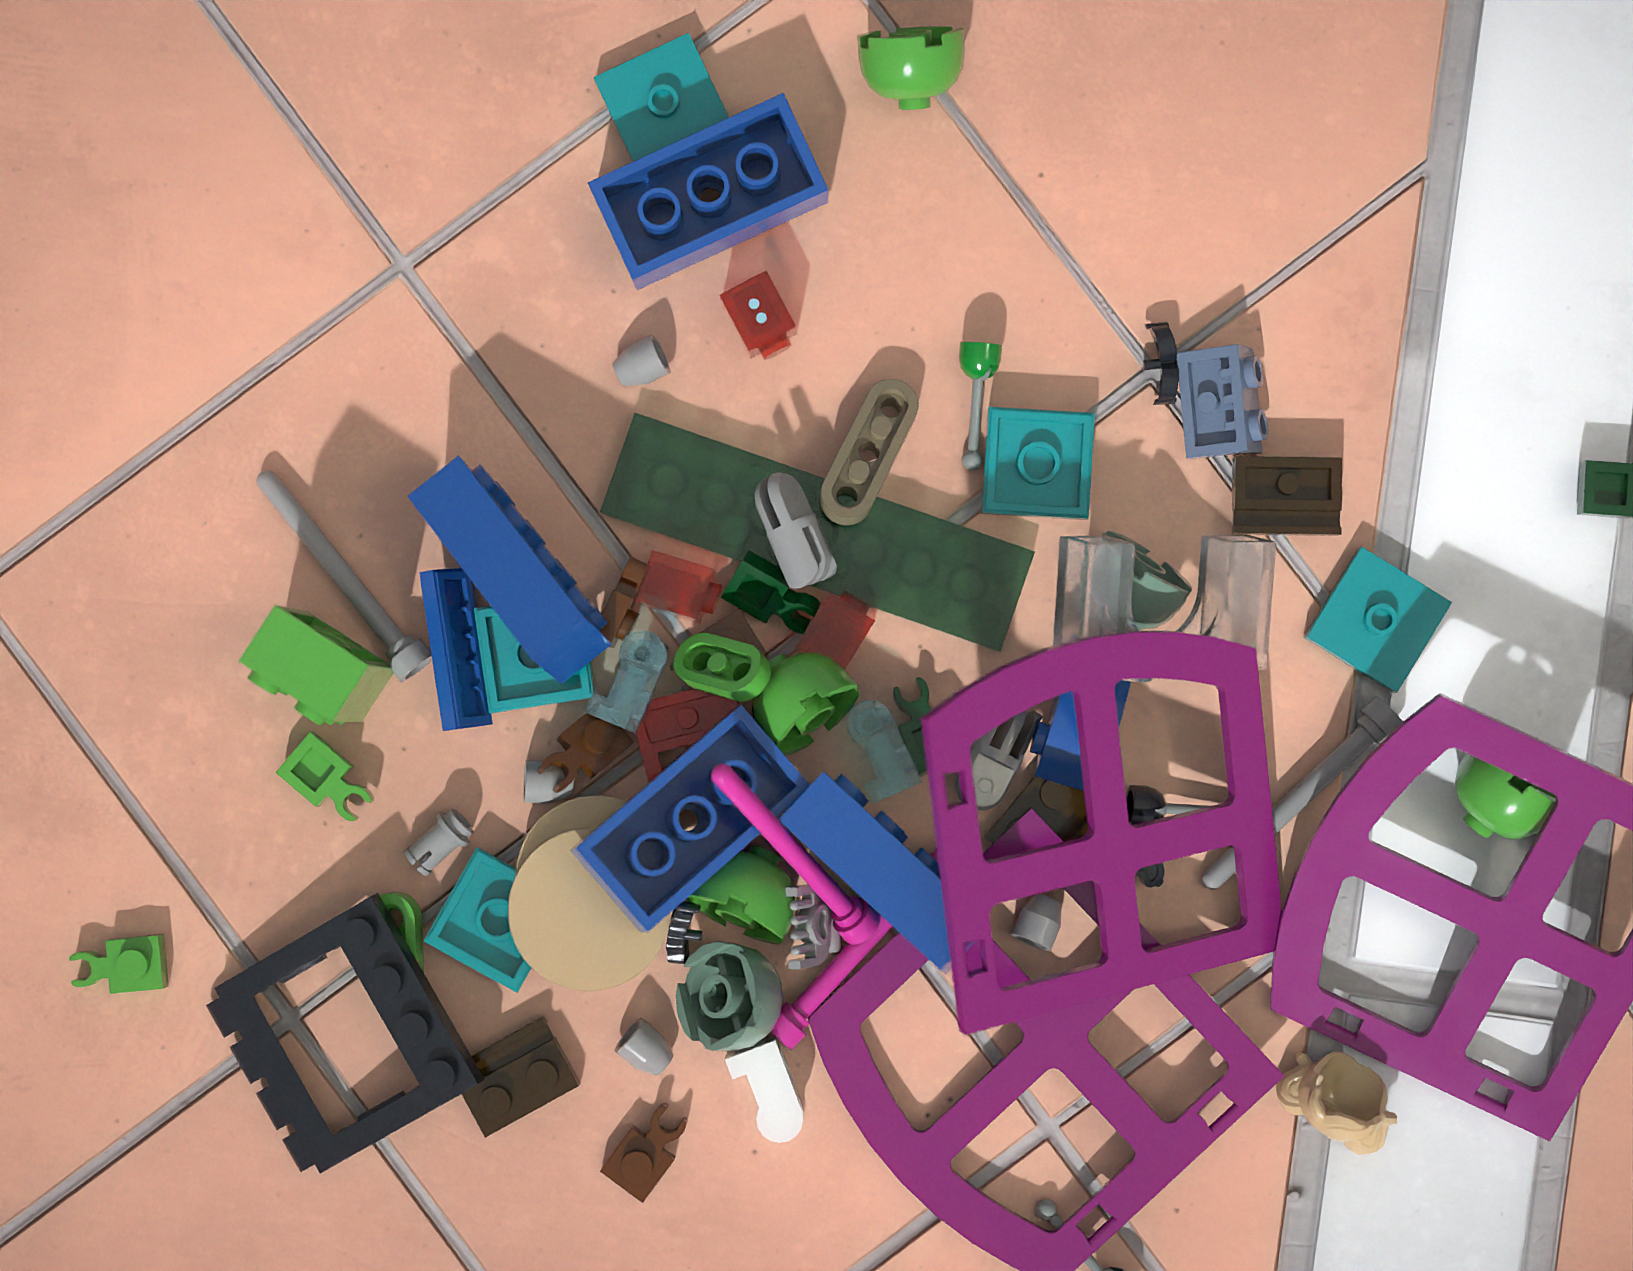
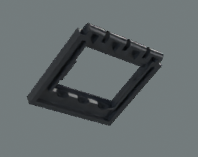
[206,893,485,1174]

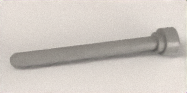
[257,470,432,682]
[1202,696,1403,890]

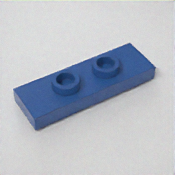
[419,568,493,731]

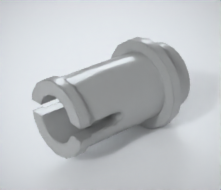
[404,809,474,876]

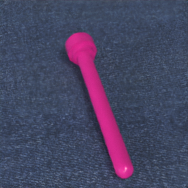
[711,764,880,945]
[771,848,939,1051]

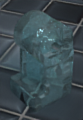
[585,630,668,734]
[846,700,922,804]

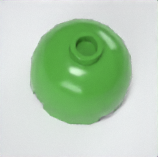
[857,26,965,110]
[752,652,860,755]
[1455,753,1556,839]
[688,846,797,945]

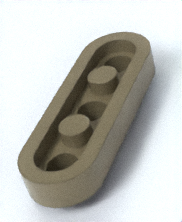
[819,379,919,525]

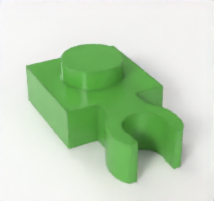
[276,732,374,821]
[69,934,168,994]

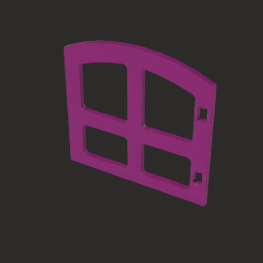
[921,631,1282,1035]
[1270,693,1633,1142]
[808,807,1285,1271]

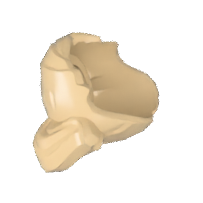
[1276,1051,1397,1155]

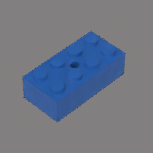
[587,93,829,290]
[407,455,612,685]
[570,705,810,932]
[779,771,976,974]

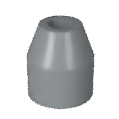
[612,335,671,386]
[524,760,574,803]
[1011,893,1061,951]
[614,1018,673,1076]

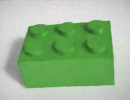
[238,605,393,725]

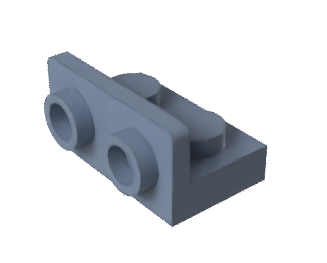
[1177,344,1268,459]

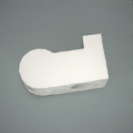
[725,1035,804,1143]

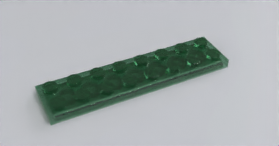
[600,413,1035,652]

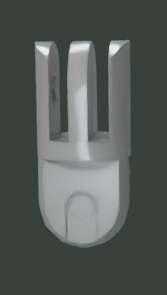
[754,472,837,589]
[955,710,1043,811]

